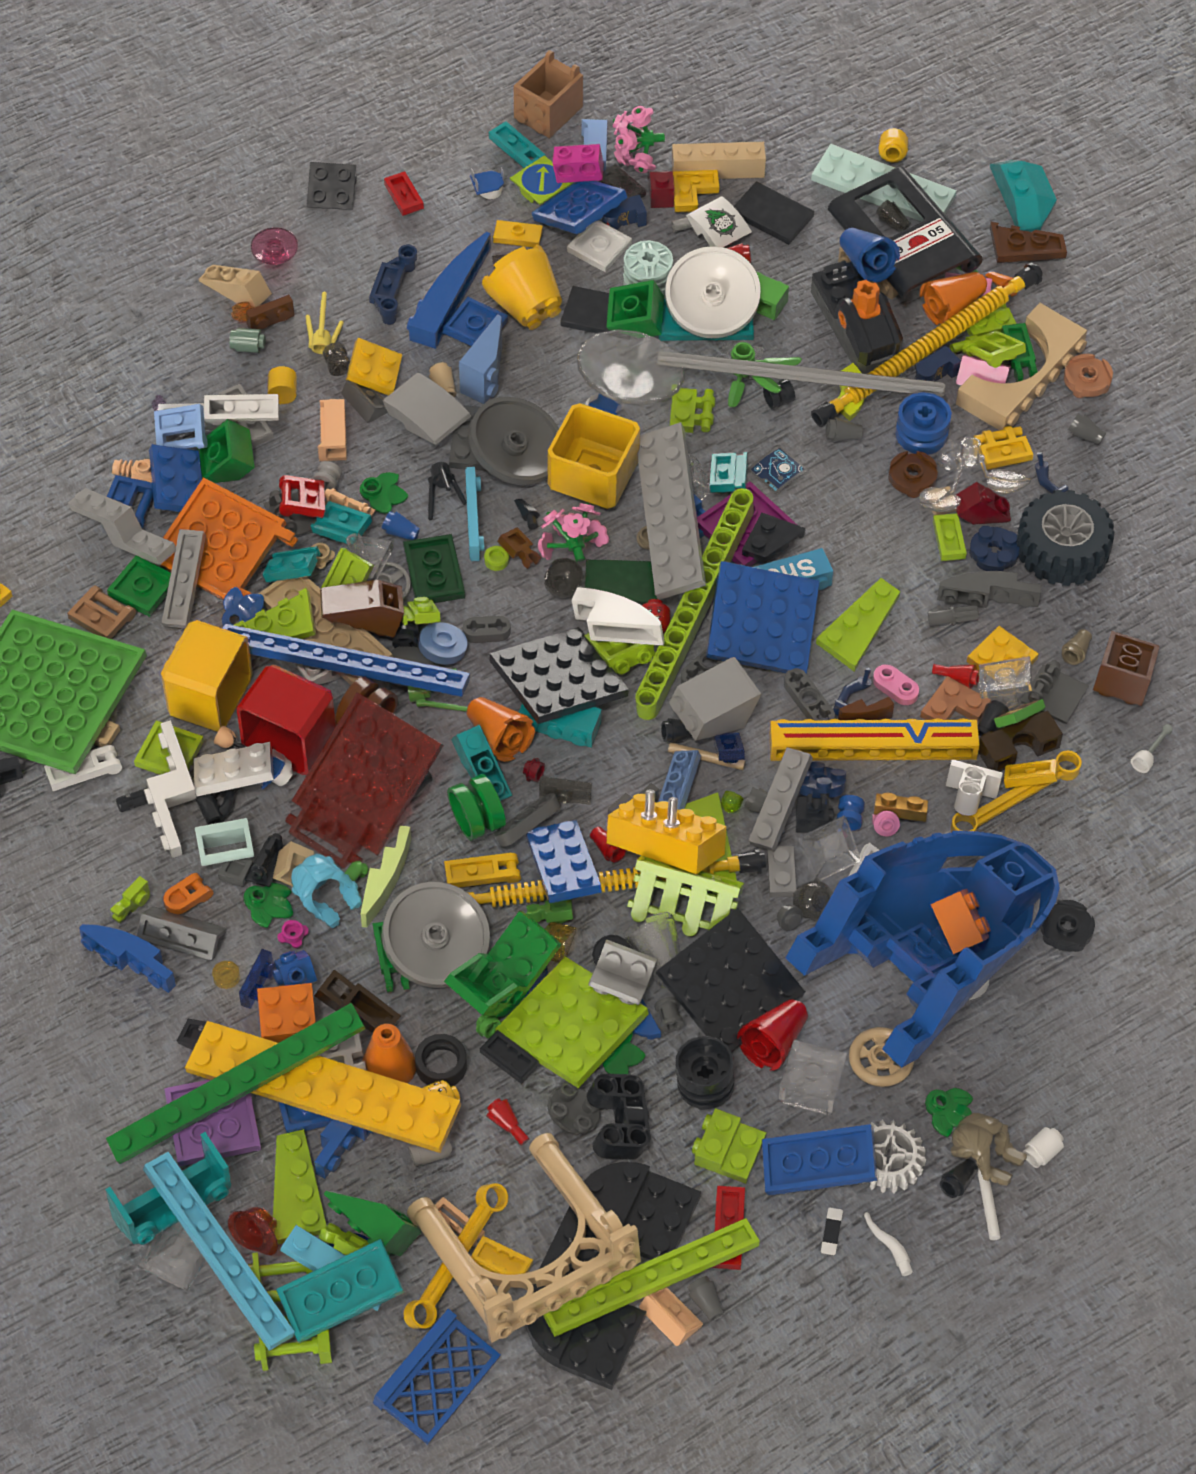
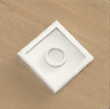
[567,220,632,272]

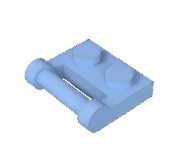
[154,404,208,449]

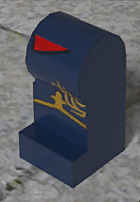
[602,195,647,230]
[915,346,961,382]

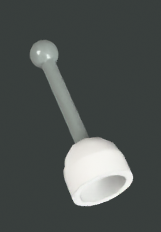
[1131,724,1173,773]

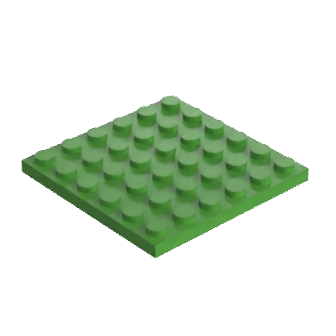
[0,609,147,774]

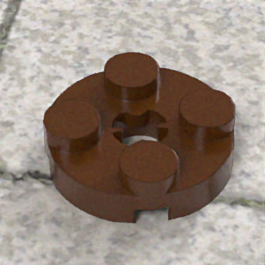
[888,451,938,498]

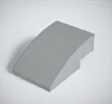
[383,373,471,445]

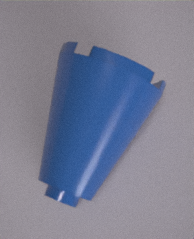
[840,228,900,283]

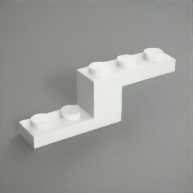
[158,394,279,429]
[144,720,196,858]

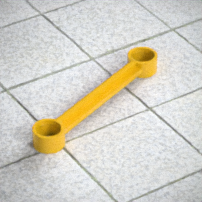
[950,750,1082,832]
[404,1183,508,1329]

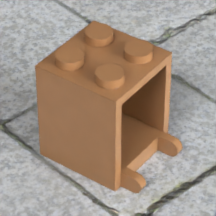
[513,50,583,138]

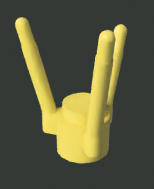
[305,291,344,354]

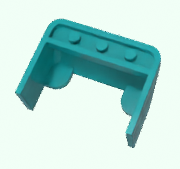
[105,1132,231,1245]

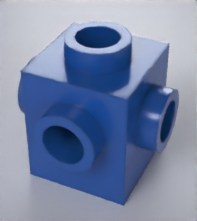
[272,950,318,986]

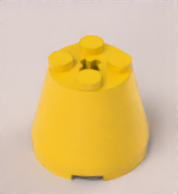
[482,244,562,330]

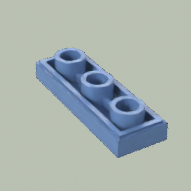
[658,750,701,810]

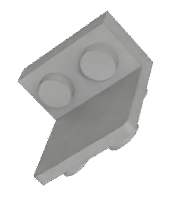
[588,940,657,1005]

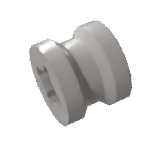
[313,461,342,491]

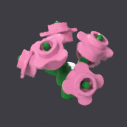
[613,106,665,173]

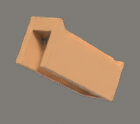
[318,399,347,461]

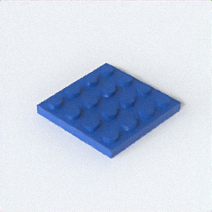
[706,561,819,674]

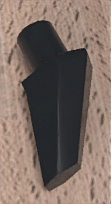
[514,499,540,529]

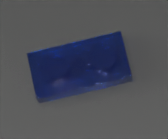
[714,732,745,764]
[239,949,275,1009]

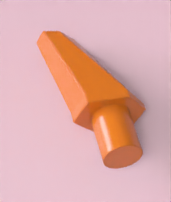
[985,272,1017,297]

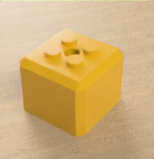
[548,403,640,509]
[161,620,253,732]

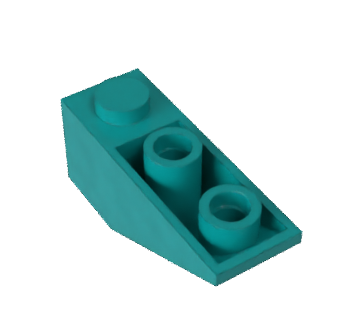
[451,725,512,801]

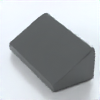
[341,380,388,423]

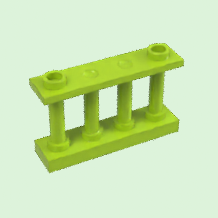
[248,1252,332,1371]

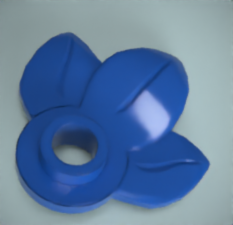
[222,587,264,626]

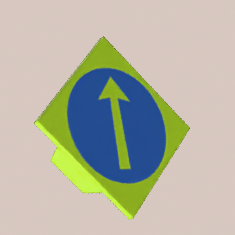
[510,155,575,205]

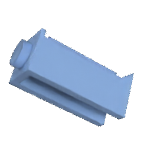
[581,119,607,176]

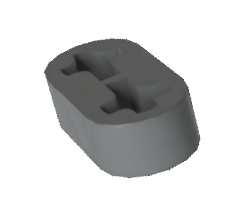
[463,616,511,643]

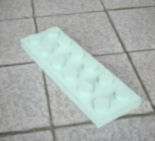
[811,144,957,222]

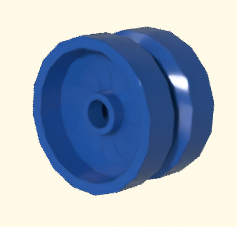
[895,392,952,455]

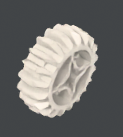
[862,1119,926,1194]

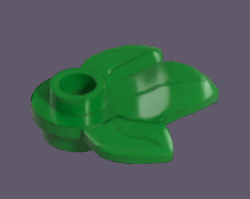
[360,472,408,514]
[243,883,293,928]
[603,1031,645,1074]
[925,1088,973,1137]

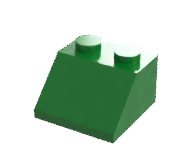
[607,280,664,339]
[196,419,255,483]

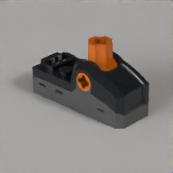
[811,260,903,374]

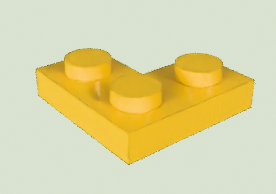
[673,170,719,212]

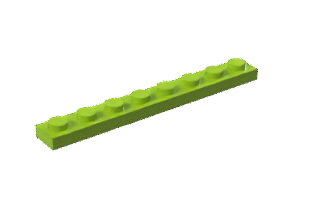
[543,1218,760,1337]

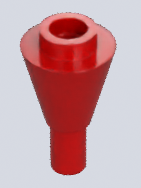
[932,664,980,689]
[486,1098,529,1146]

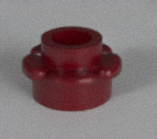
[523,758,545,782]

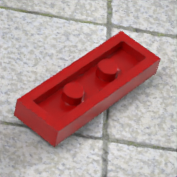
[712,1186,745,1270]

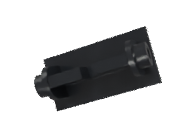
[245,833,286,887]

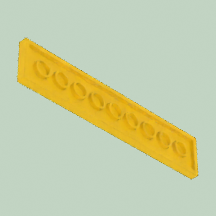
[185,1021,461,1153]

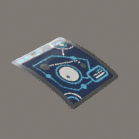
[748,446,808,494]

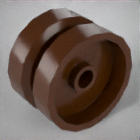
[335,677,398,743]

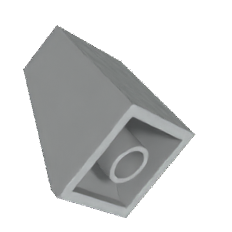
[669,657,762,741]

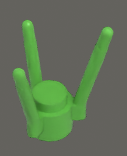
[408,668,468,712]

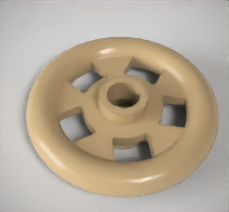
[849,1027,914,1087]

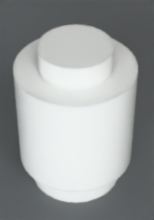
[1022,1127,1064,1168]

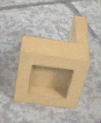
[273,841,314,887]

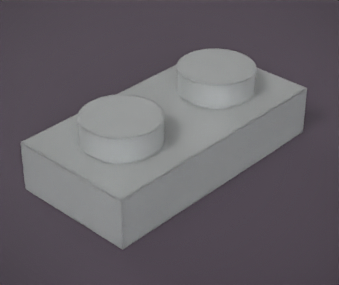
[767,846,797,897]

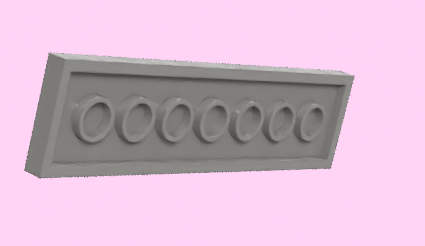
[637,422,706,600]

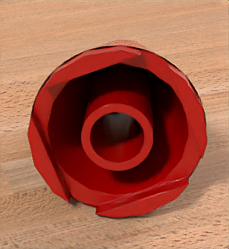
[737,999,808,1071]

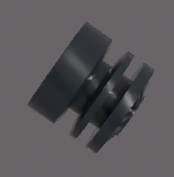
[676,1036,734,1109]

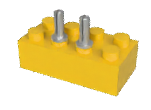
[607,789,727,874]

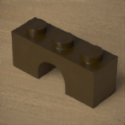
[978,710,1063,772]

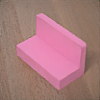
[956,354,1011,385]

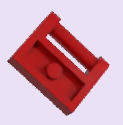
[279,475,325,518]

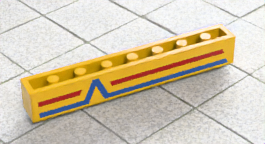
[769,718,979,761]

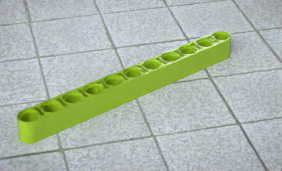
[635,488,754,720]

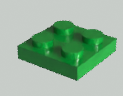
[107,555,171,617]

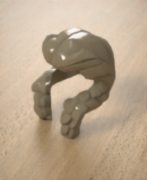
[951,1113,1027,1186]

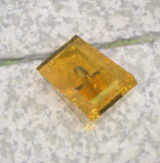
[544,922,577,963]

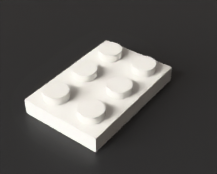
[194,742,274,796]

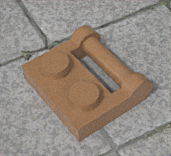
[67,585,136,639]

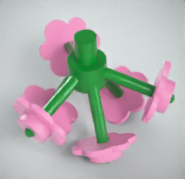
[538,502,609,562]

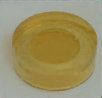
[212,961,240,989]

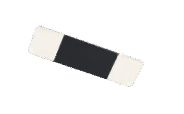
[821,1207,843,1255]

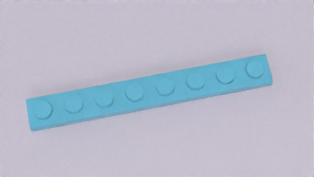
[143,1152,295,1351]

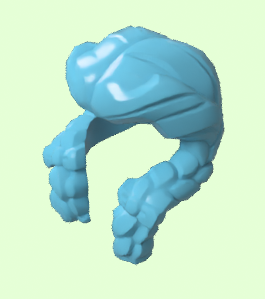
[291,853,362,928]

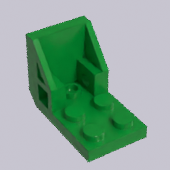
[444,911,562,1017]

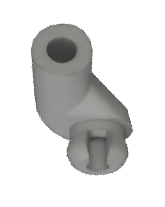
[671,217,697,235]

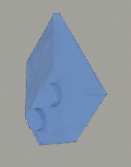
[459,314,502,404]

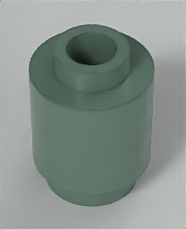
[229,328,266,353]

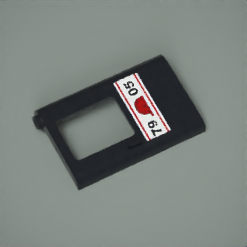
[828,167,983,298]

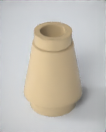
[429,362,456,397]

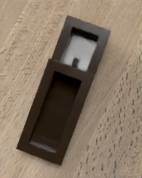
[314,969,401,1032]

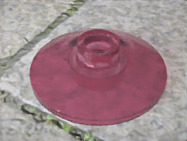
[251,227,298,265]

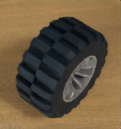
[1017,490,1115,586]

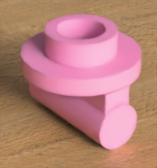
[872,811,900,837]

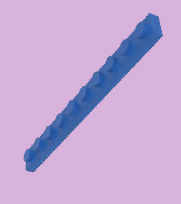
[222,624,470,697]

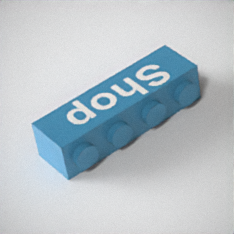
[754,548,833,590]

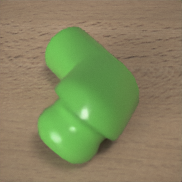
[345,861,368,881]

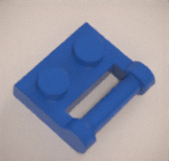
[107,475,153,528]

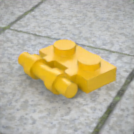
[973,426,1034,470]

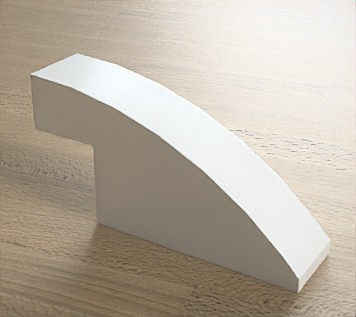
[572,587,664,645]

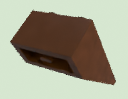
[320,580,404,637]

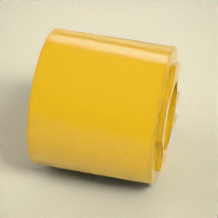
[267,366,297,404]

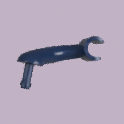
[1035,452,1069,494]
[833,667,872,716]

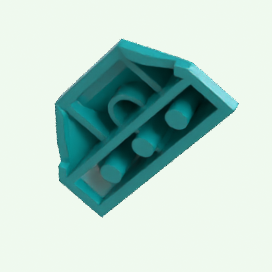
[990,160,1057,232]

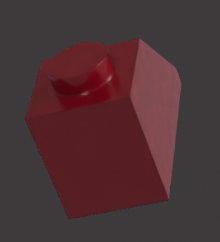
[648,170,674,208]

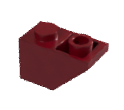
[954,482,1011,525]

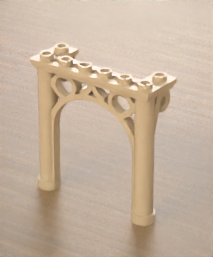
[407,1133,641,1343]

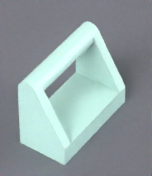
[195,818,254,866]

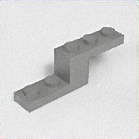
[68,488,176,565]

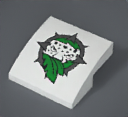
[686,196,752,248]

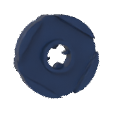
[969,526,1019,571]
[799,761,846,798]

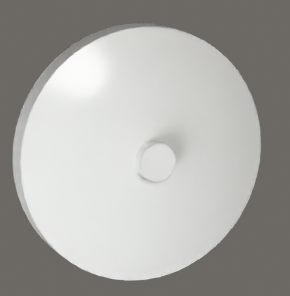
[665,247,761,338]

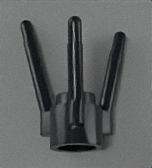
[428,462,467,521]

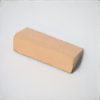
[639,1287,703,1346]

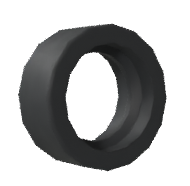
[415,1034,467,1087]

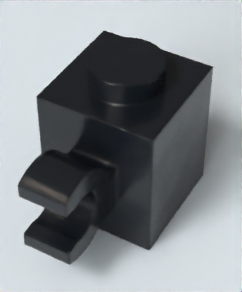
[796,794,834,834]

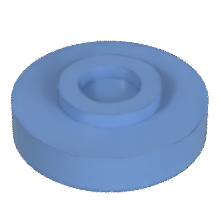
[418,622,467,665]

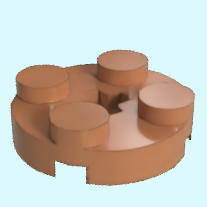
[1064,354,1113,398]

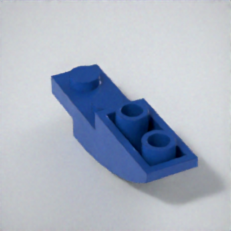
[79,924,176,993]
[314,1119,375,1179]

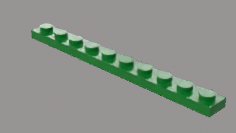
[106,1003,366,1164]

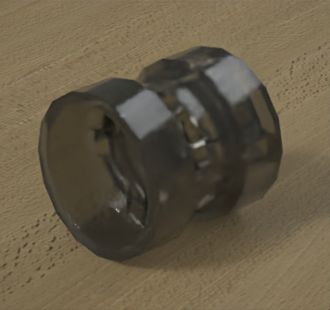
[323,342,351,376]

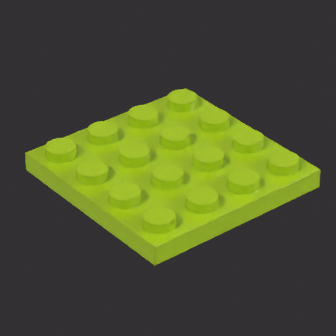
[495,956,649,1088]

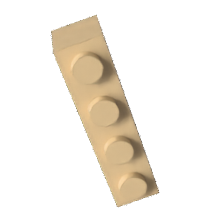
[672,142,766,179]

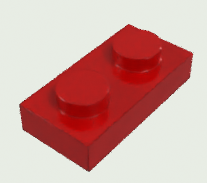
[384,171,424,216]

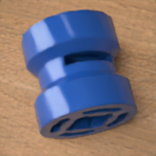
[836,795,865,831]

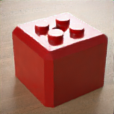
[236,665,336,775]

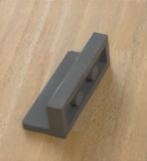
[137,906,226,961]

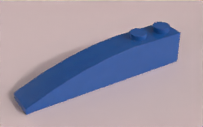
[407,232,491,349]

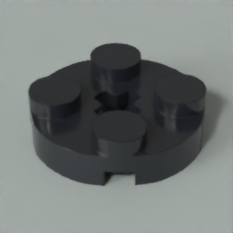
[1040,900,1095,952]

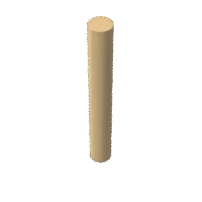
[668,742,746,770]

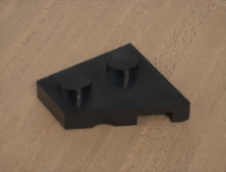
[742,512,806,563]

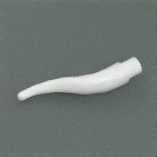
[864,1212,913,1276]

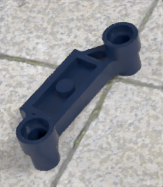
[369,244,417,325]

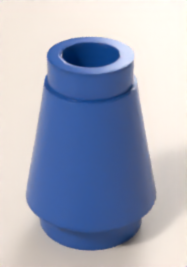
[382,511,420,540]

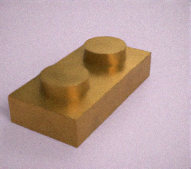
[874,793,928,822]

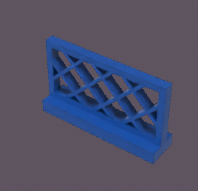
[373,1309,501,1445]

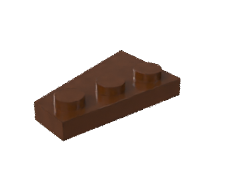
[990,222,1067,263]

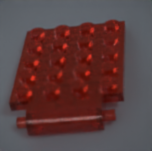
[285,692,444,869]

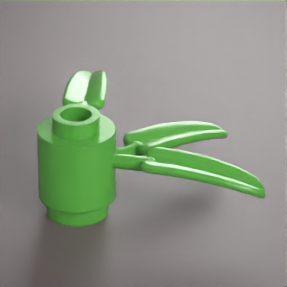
[728,342,802,407]

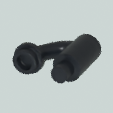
[196,788,239,825]

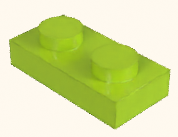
[933,513,967,561]

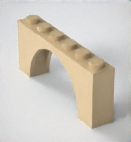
[956,303,1087,430]

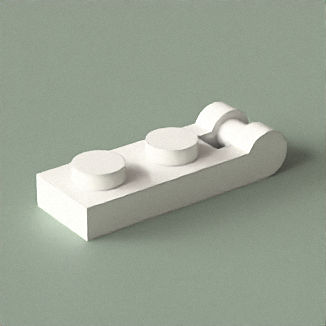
[44,745,122,791]

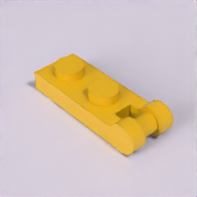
[444,853,521,888]

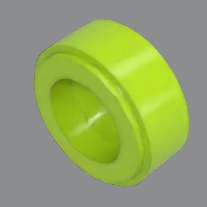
[484,546,509,571]

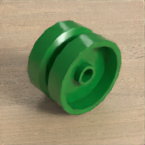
[447,774,506,841]

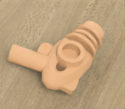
[112,459,152,483]

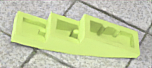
[360,826,411,928]

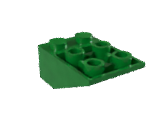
[324,1191,422,1257]

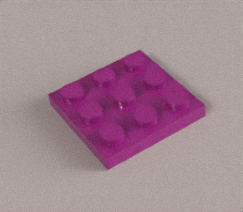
[697,481,797,567]

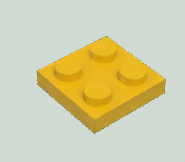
[346,338,402,396]

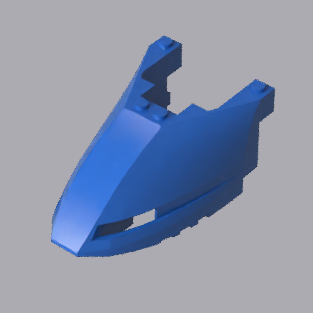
[785,831,1060,1068]

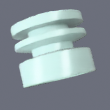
[623,240,673,299]

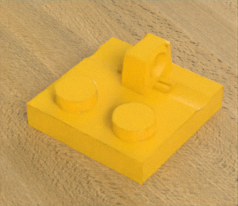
[967,626,1039,690]

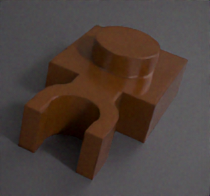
[497,527,542,569]

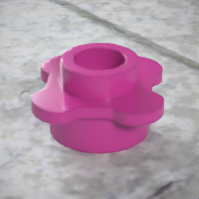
[277,920,309,948]

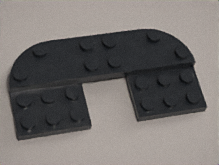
[525,1162,701,1390]

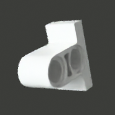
[946,759,1003,816]

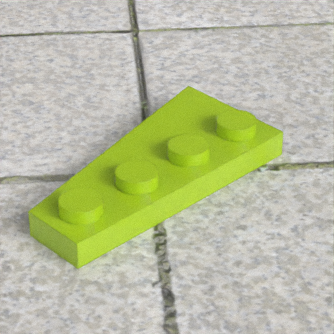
[816,578,900,672]

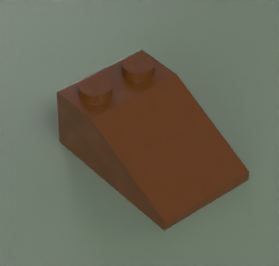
[1093,630,1160,706]

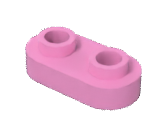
[873,665,919,705]

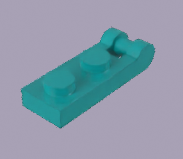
[489,121,547,169]

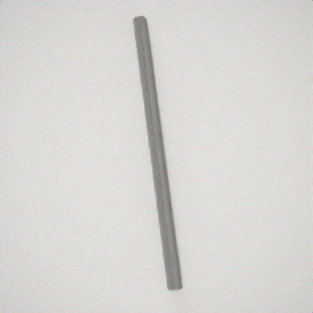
[657,351,945,397]

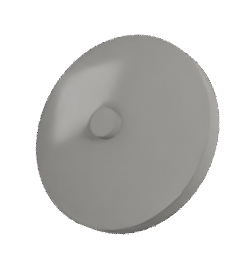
[382,882,490,988]

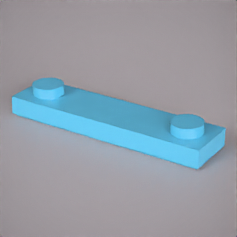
[465,467,484,561]
[280,1225,382,1311]

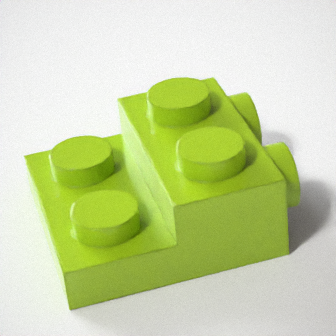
[584,633,655,674]
[692,1108,767,1184]

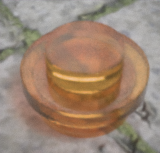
[231,302,254,322]

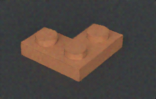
[920,676,991,723]

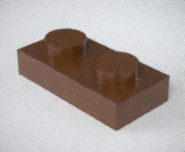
[246,294,294,330]

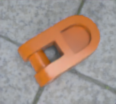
[163,873,213,914]

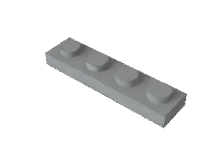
[162,529,206,628]
[748,747,813,852]

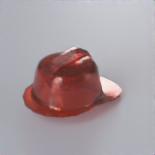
[228,1207,278,1256]

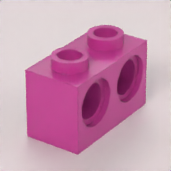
[553,144,604,183]

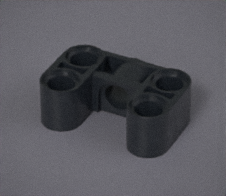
[586,1074,651,1159]

